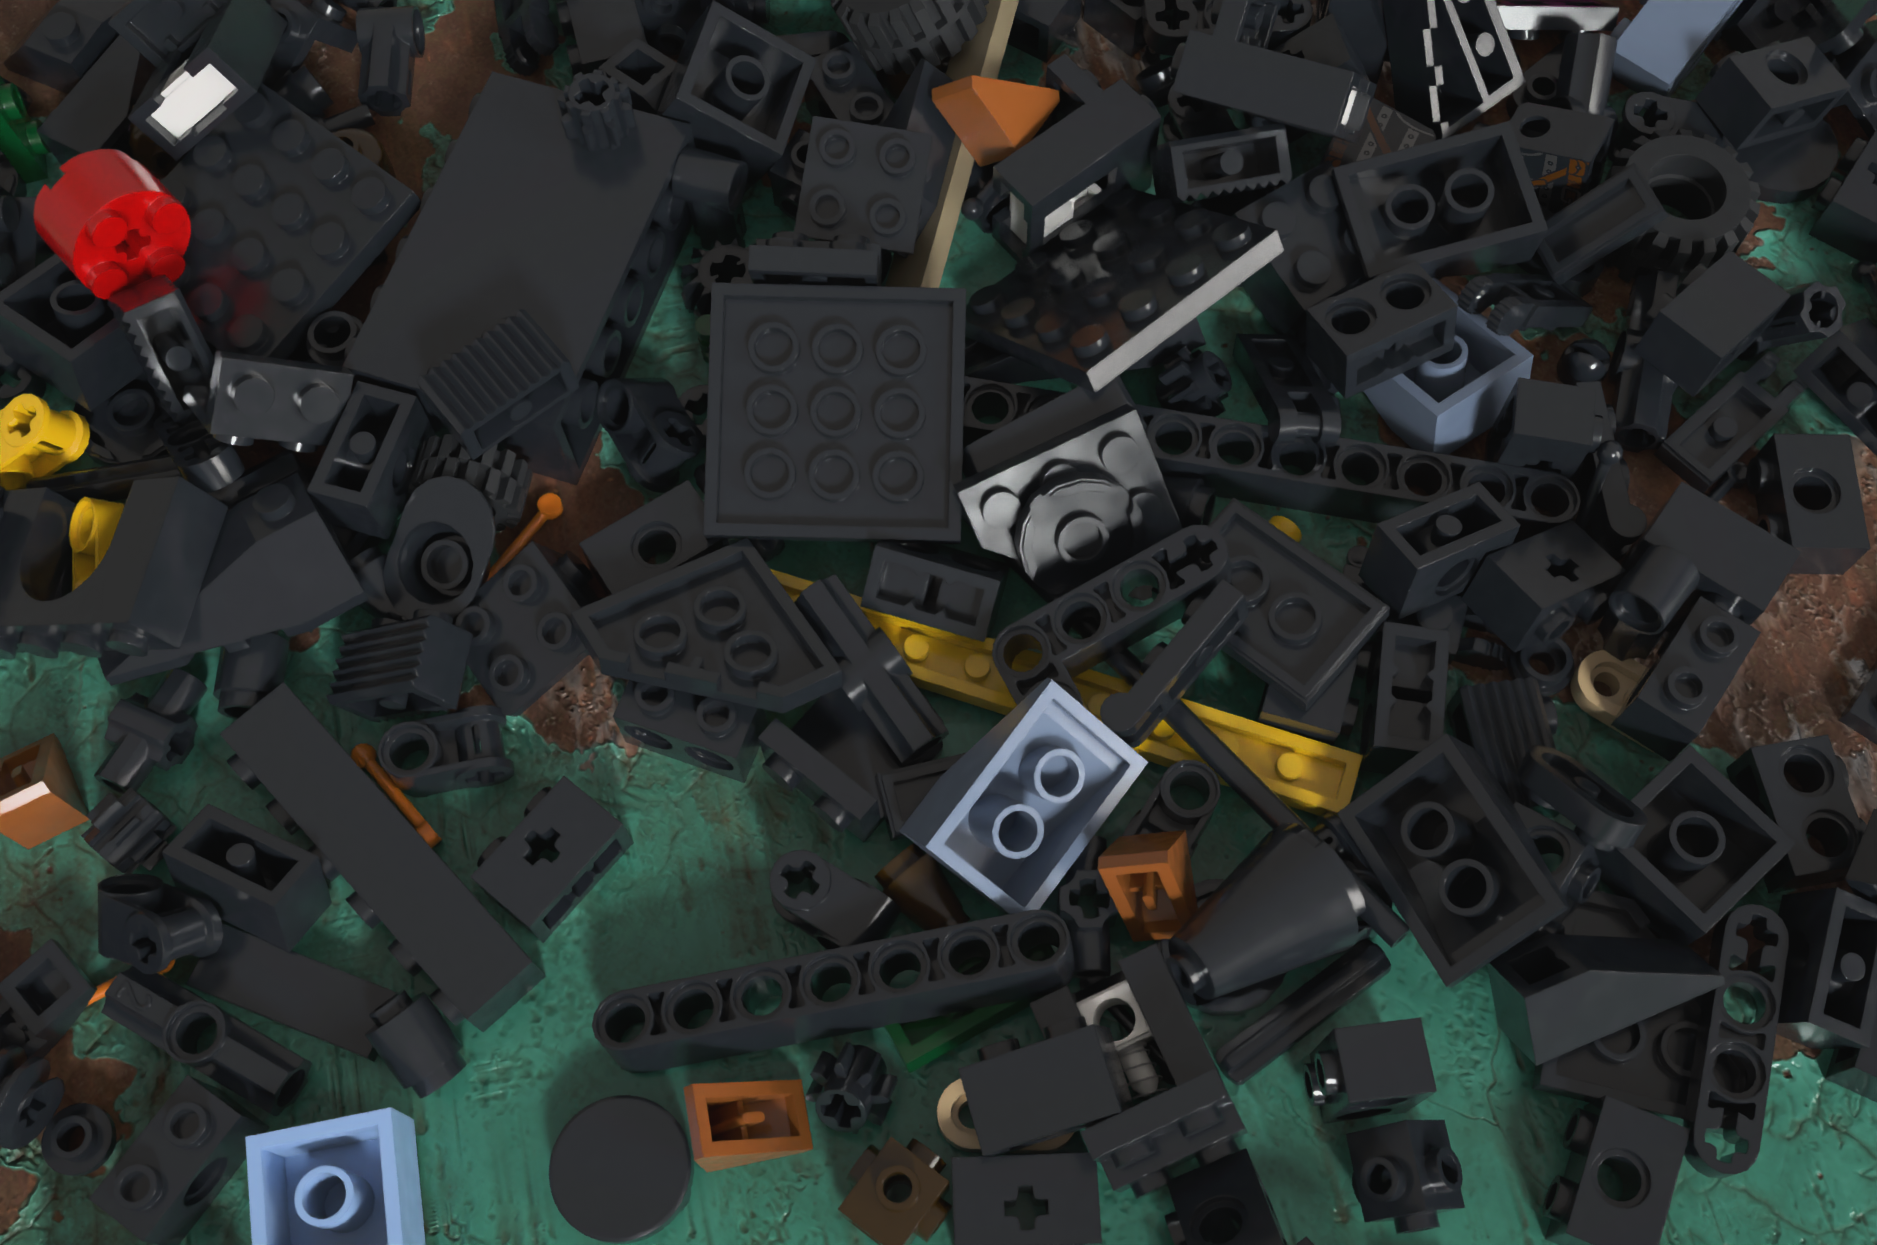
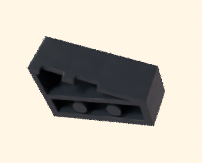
[1383,0,1526,140]

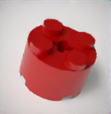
[34,149,191,300]

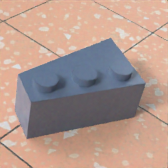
[1610,0,1748,97]

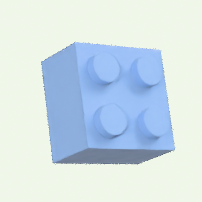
[245,1107,426,1245]

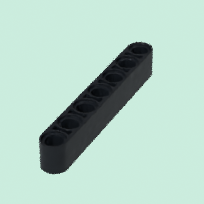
[592,910,1075,1073]

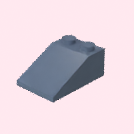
[1353,278,1534,455]
[899,678,1148,915]

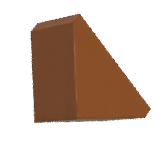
[932,75,1060,167]
[0,733,90,850]
[1098,830,1198,942]
[683,1079,813,1173]

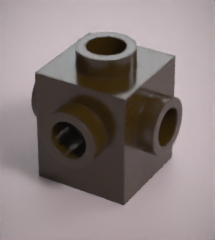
[838,1137,953,1245]

